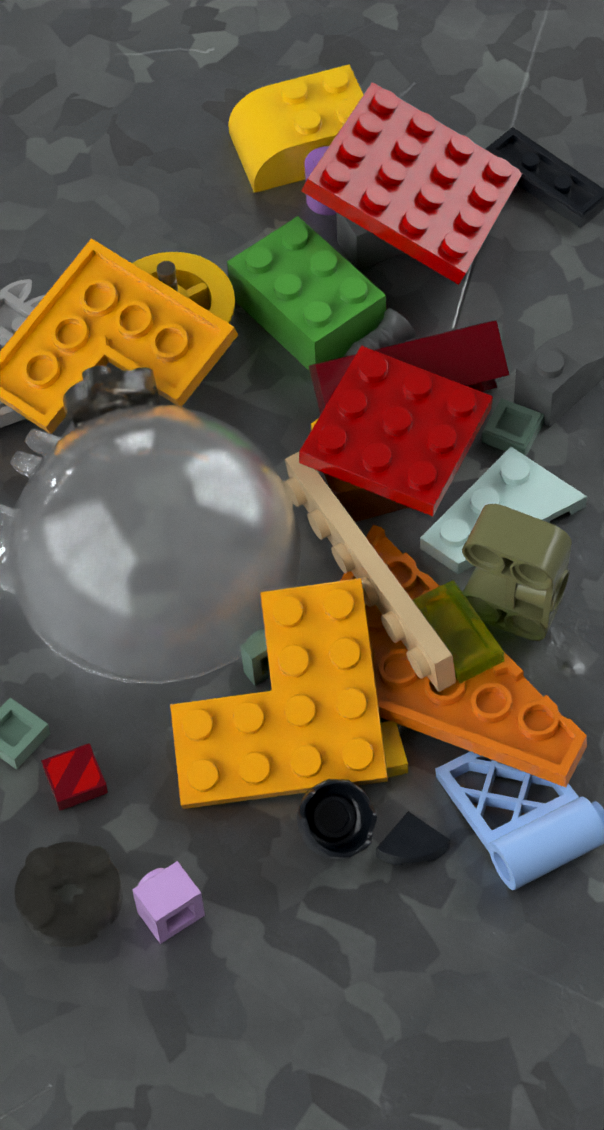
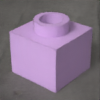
[132,861,205,944]

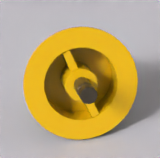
[132,252,235,323]

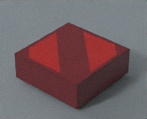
[41,743,108,811]

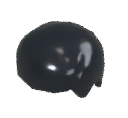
[297,779,377,860]

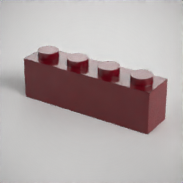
[309,320,509,415]

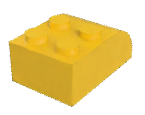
[228,64,364,193]

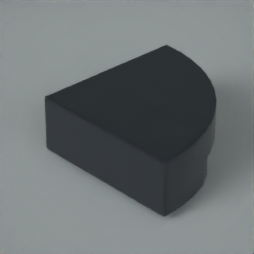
[376,811,450,865]

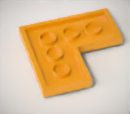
[0,238,238,435]
[170,578,388,809]

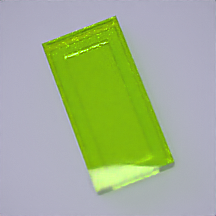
[412,580,504,683]

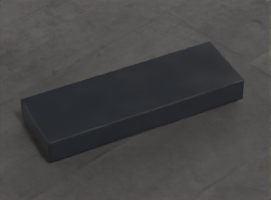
[485,127,604,228]

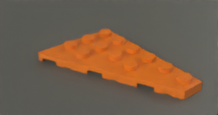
[340,525,587,787]

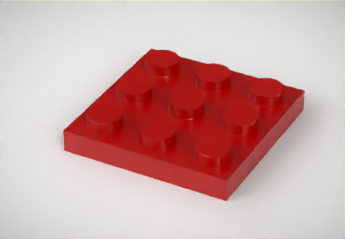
[299,346,493,517]

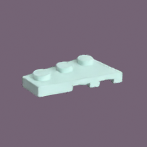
[420,447,587,574]

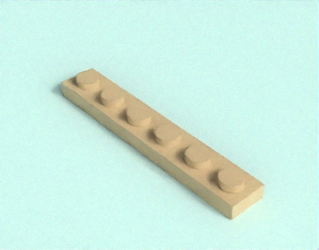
[284,452,456,692]

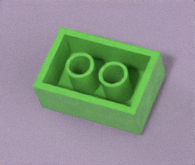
[227,216,386,371]

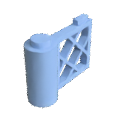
[435,752,604,890]

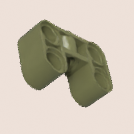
[458,504,572,641]

